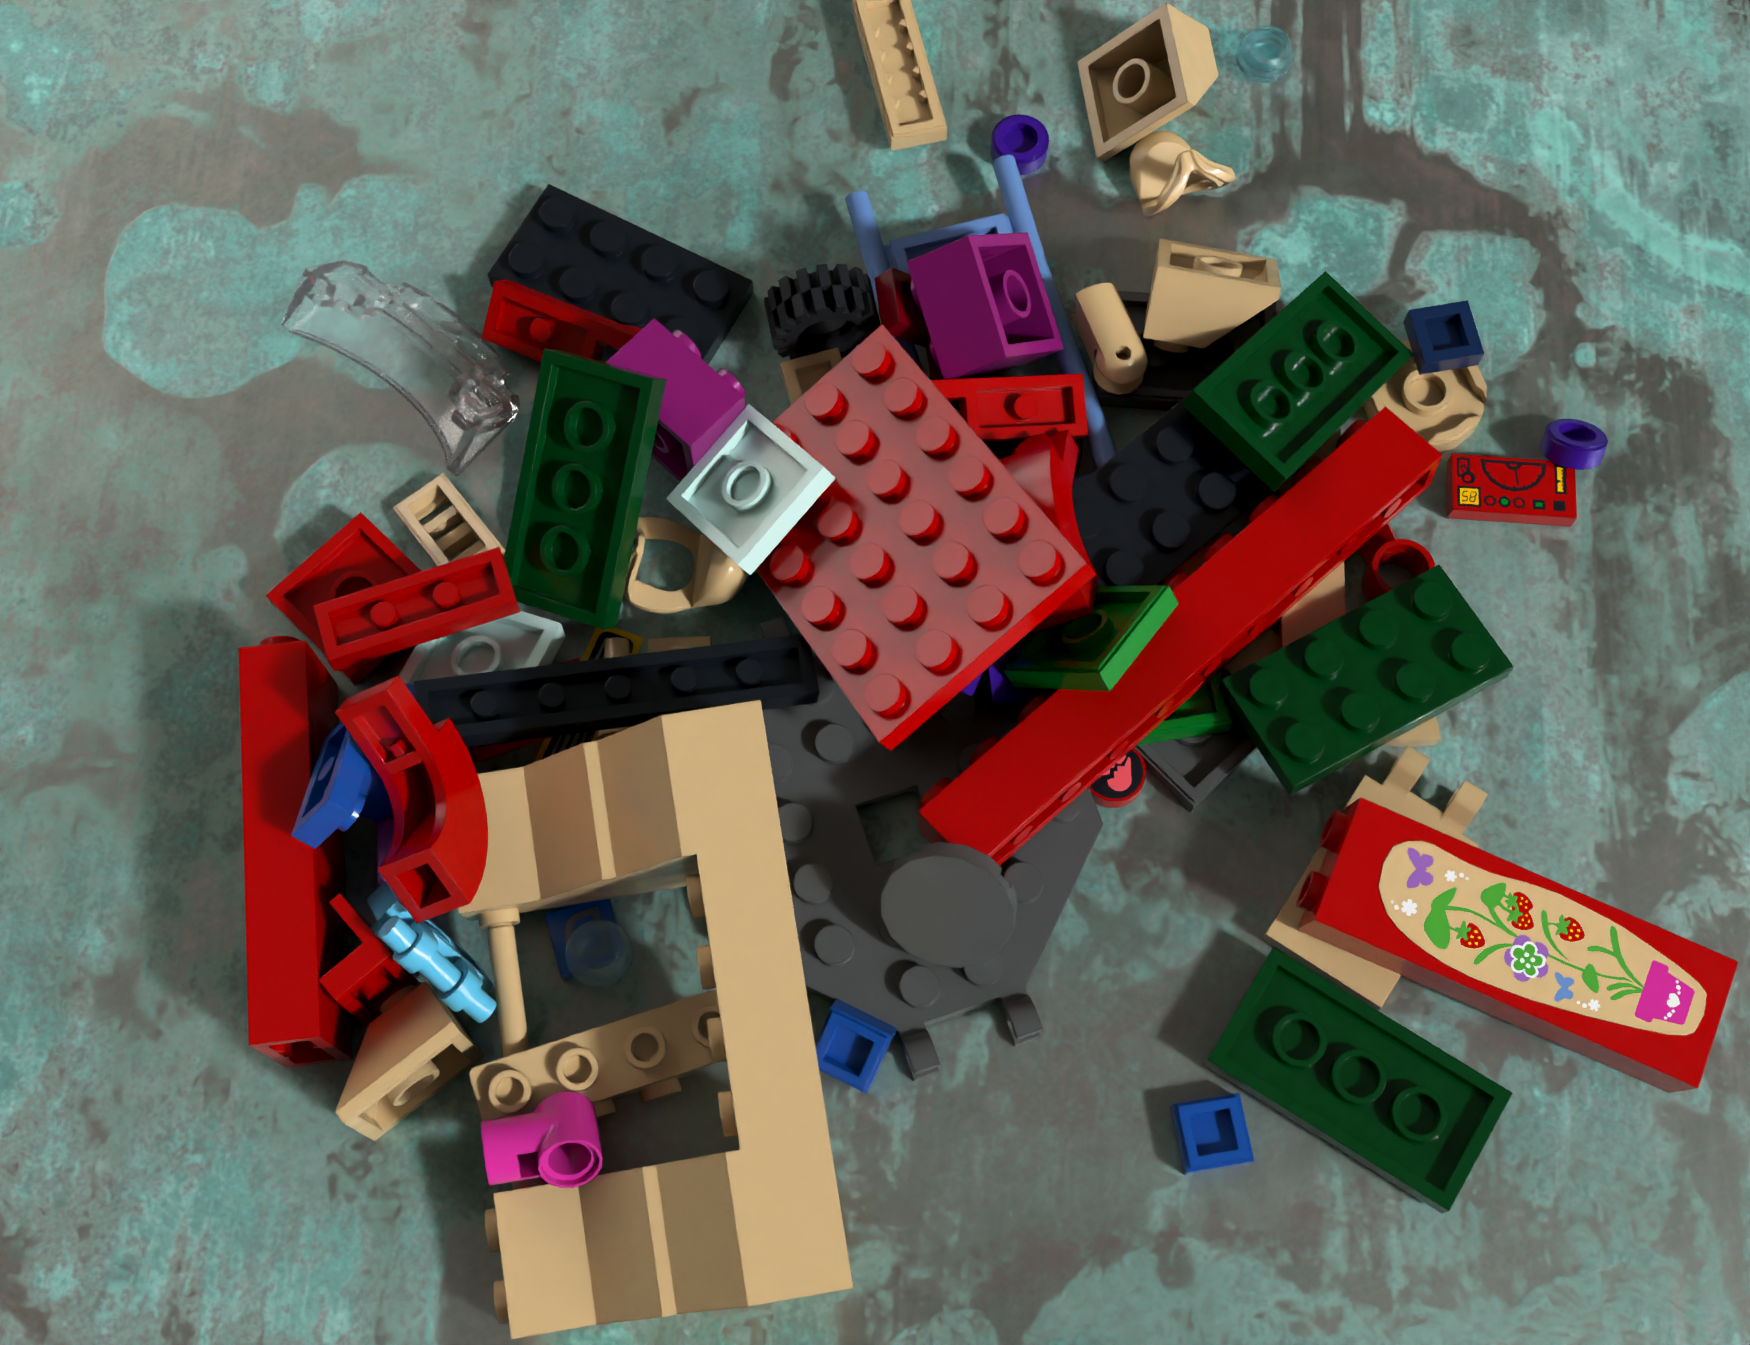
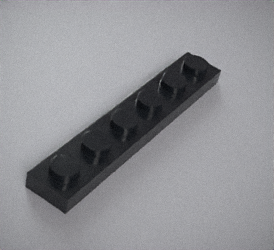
[413,635,819,747]

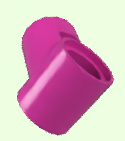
[481,1092,603,1188]

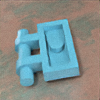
[366,881,497,1023]

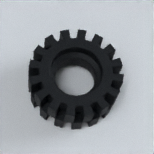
[764,263,881,360]

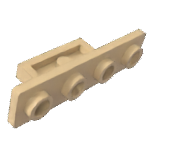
[469,989,720,1121]

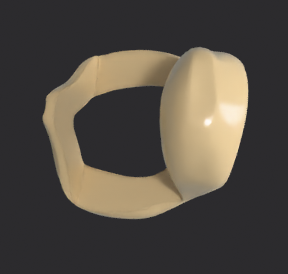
[1129,130,1236,216]
[623,517,748,614]

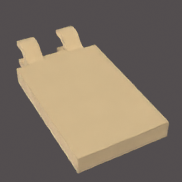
[1262,745,1488,1010]

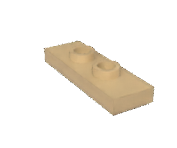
[852,0,948,151]

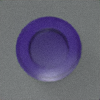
[990,114,1049,175]
[1540,419,1608,470]

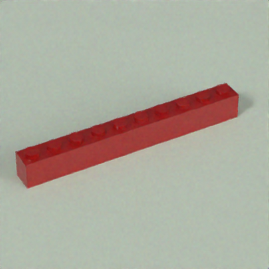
[918,406,1442,866]

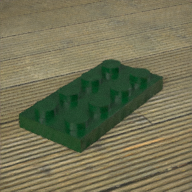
[1182,271,1414,492]
[504,349,667,630]
[1219,565,1514,796]
[1203,947,1513,1214]

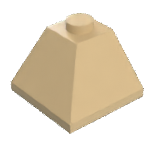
[1077,2,1219,162]
[1143,239,1281,353]
[335,981,485,1141]

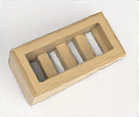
[393,473,505,567]

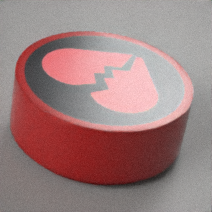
[1089,748,1146,808]

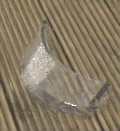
[281,260,520,476]

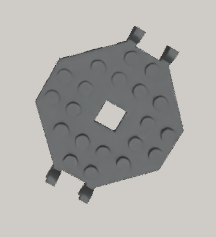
[760,616,1103,1081]

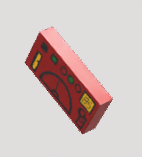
[1446,454,1577,527]

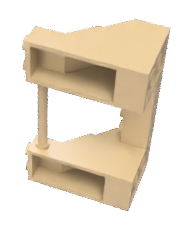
[458,700,853,1339]

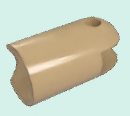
[1071,283,1148,395]

